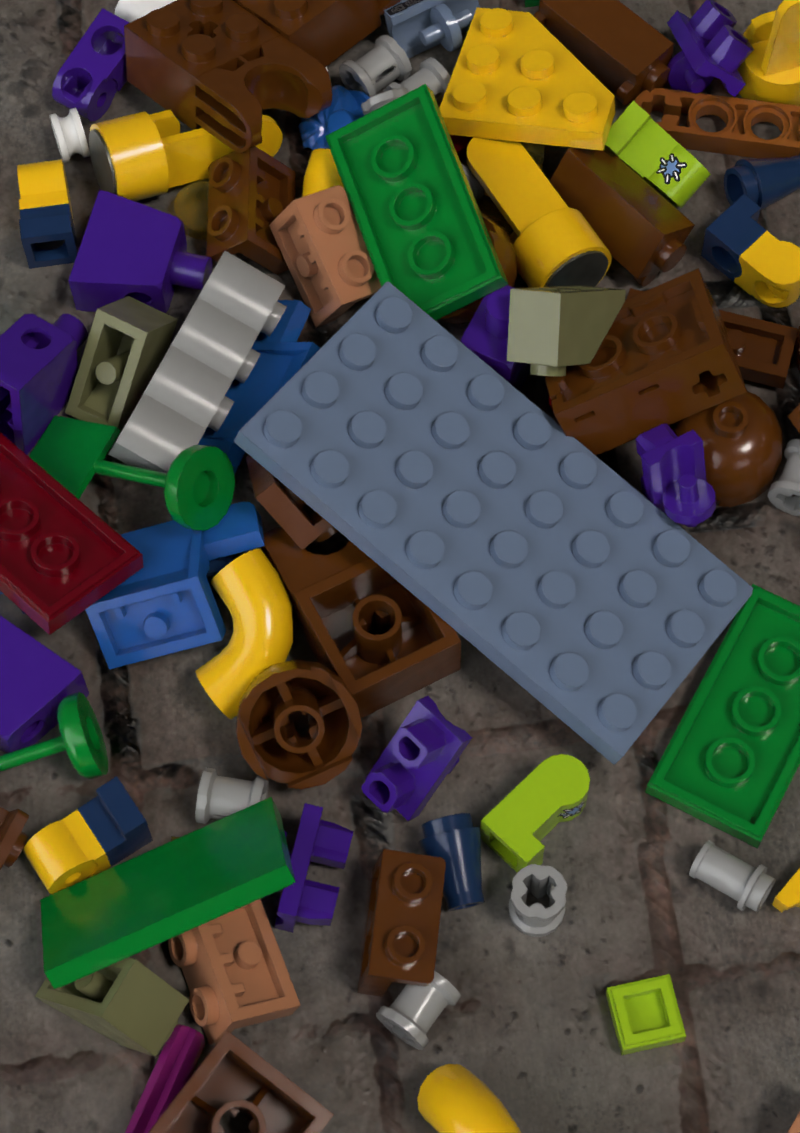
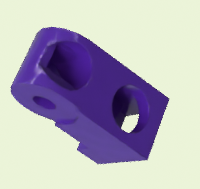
[52,8,129,121]

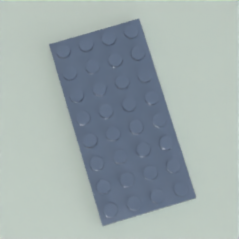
[234,281,753,765]

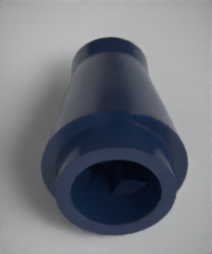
[724,155,800,211]
[419,813,485,911]

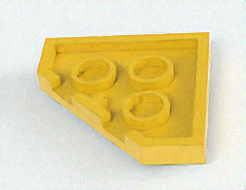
[439,7,615,151]

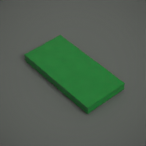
[325,84,508,321]
[645,584,800,849]
[40,797,295,989]

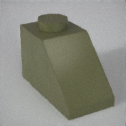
[507,285,626,376]
[65,296,178,433]
[35,957,189,1057]

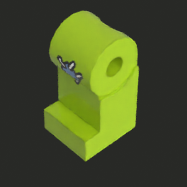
[605,100,711,209]
[480,754,590,873]

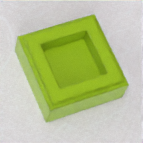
[606,974,686,1056]

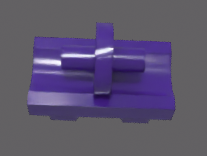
[667,0,754,97]
[636,424,716,527]
[361,696,472,821]
[275,803,354,933]

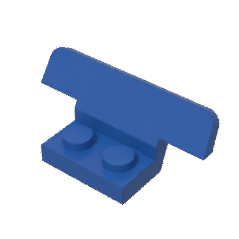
[198,300,320,475]
[85,501,265,669]

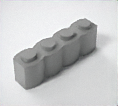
[109,251,287,473]

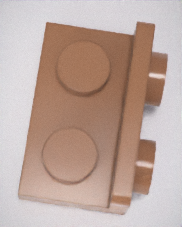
[269,185,381,327]
[168,899,301,1045]

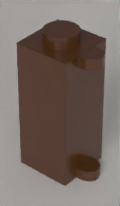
[533,0,674,106]
[550,146,695,287]

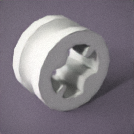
[49,107,90,163]

